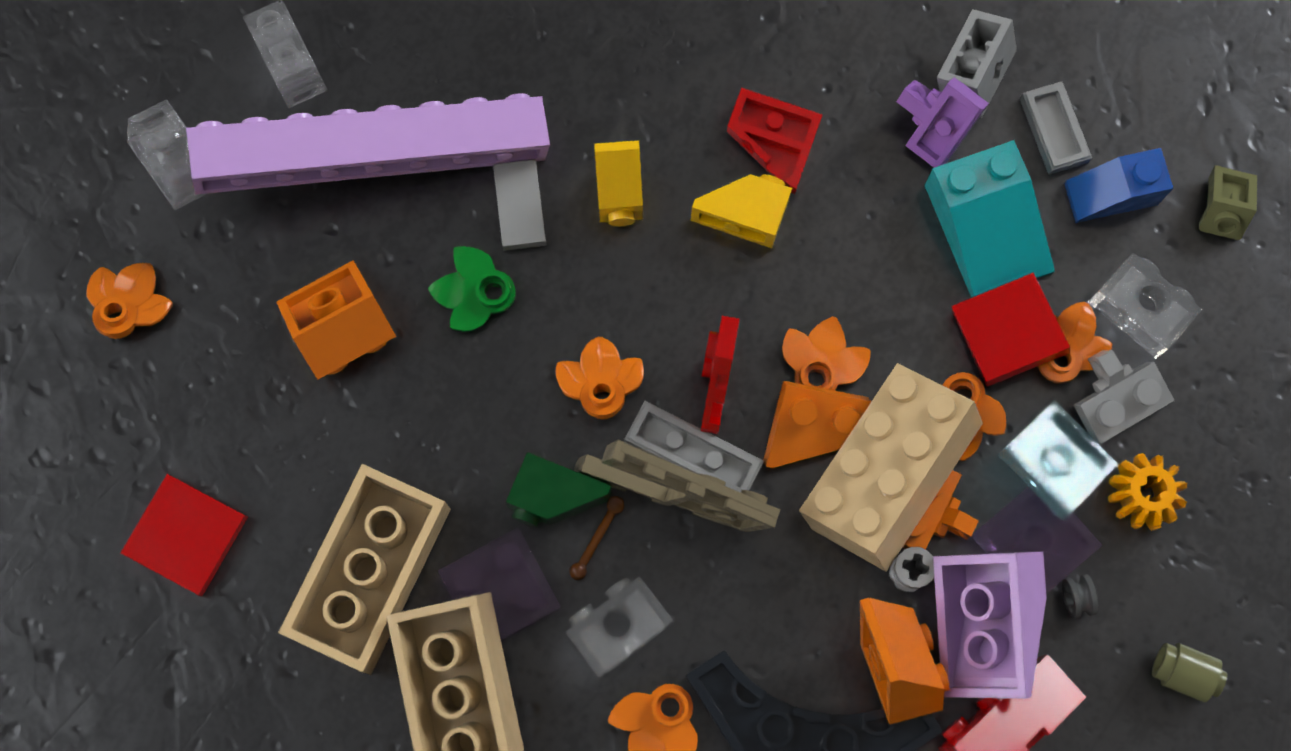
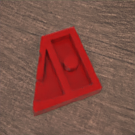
[727,87,823,194]
[701,316,740,434]

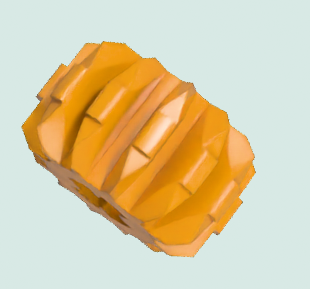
[1107,453,1188,531]

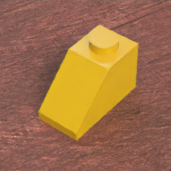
[594,140,643,227]
[691,174,792,248]

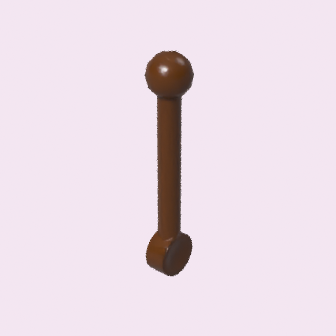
[569,496,625,580]

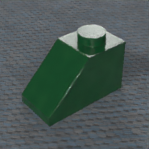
[506,452,612,528]

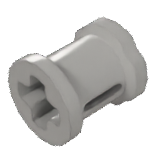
[889,547,934,592]

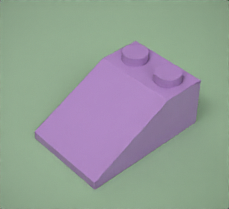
[933,551,1046,699]

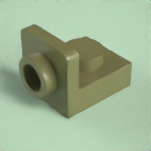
[1199,165,1257,240]

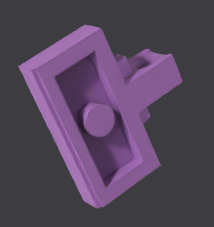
[896,77,989,168]

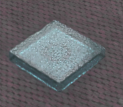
[998,400,1118,521]

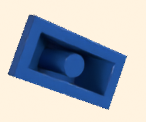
[1064,148,1174,223]

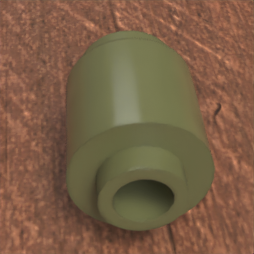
[1152,643,1227,703]

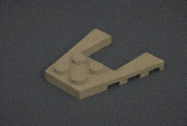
[573,440,780,532]

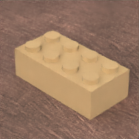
[799,363,983,572]
[278,464,451,675]
[386,592,524,751]

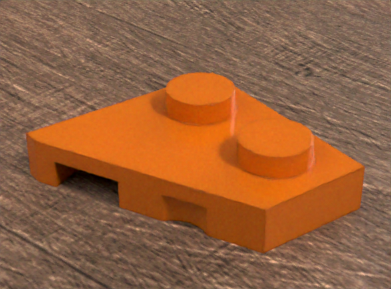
[763,381,872,468]

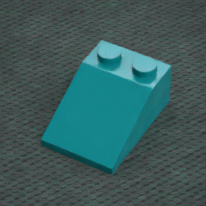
[924,140,1055,298]

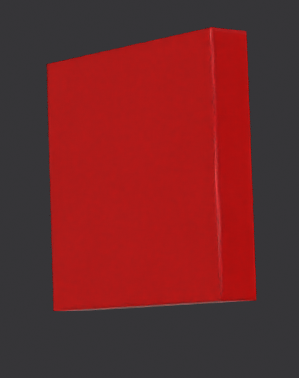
[951,272,1071,387]
[120,474,248,597]

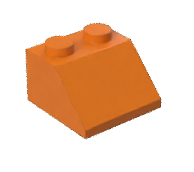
[276,260,396,380]
[860,598,950,725]

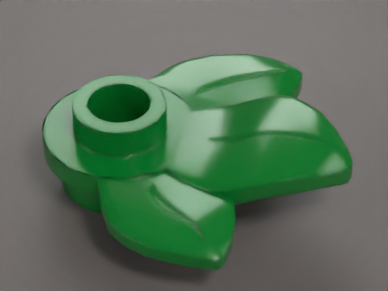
[428,246,516,332]

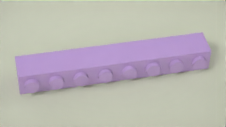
[186,93,550,195]

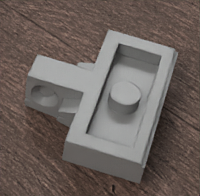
[1074,350,1175,444]

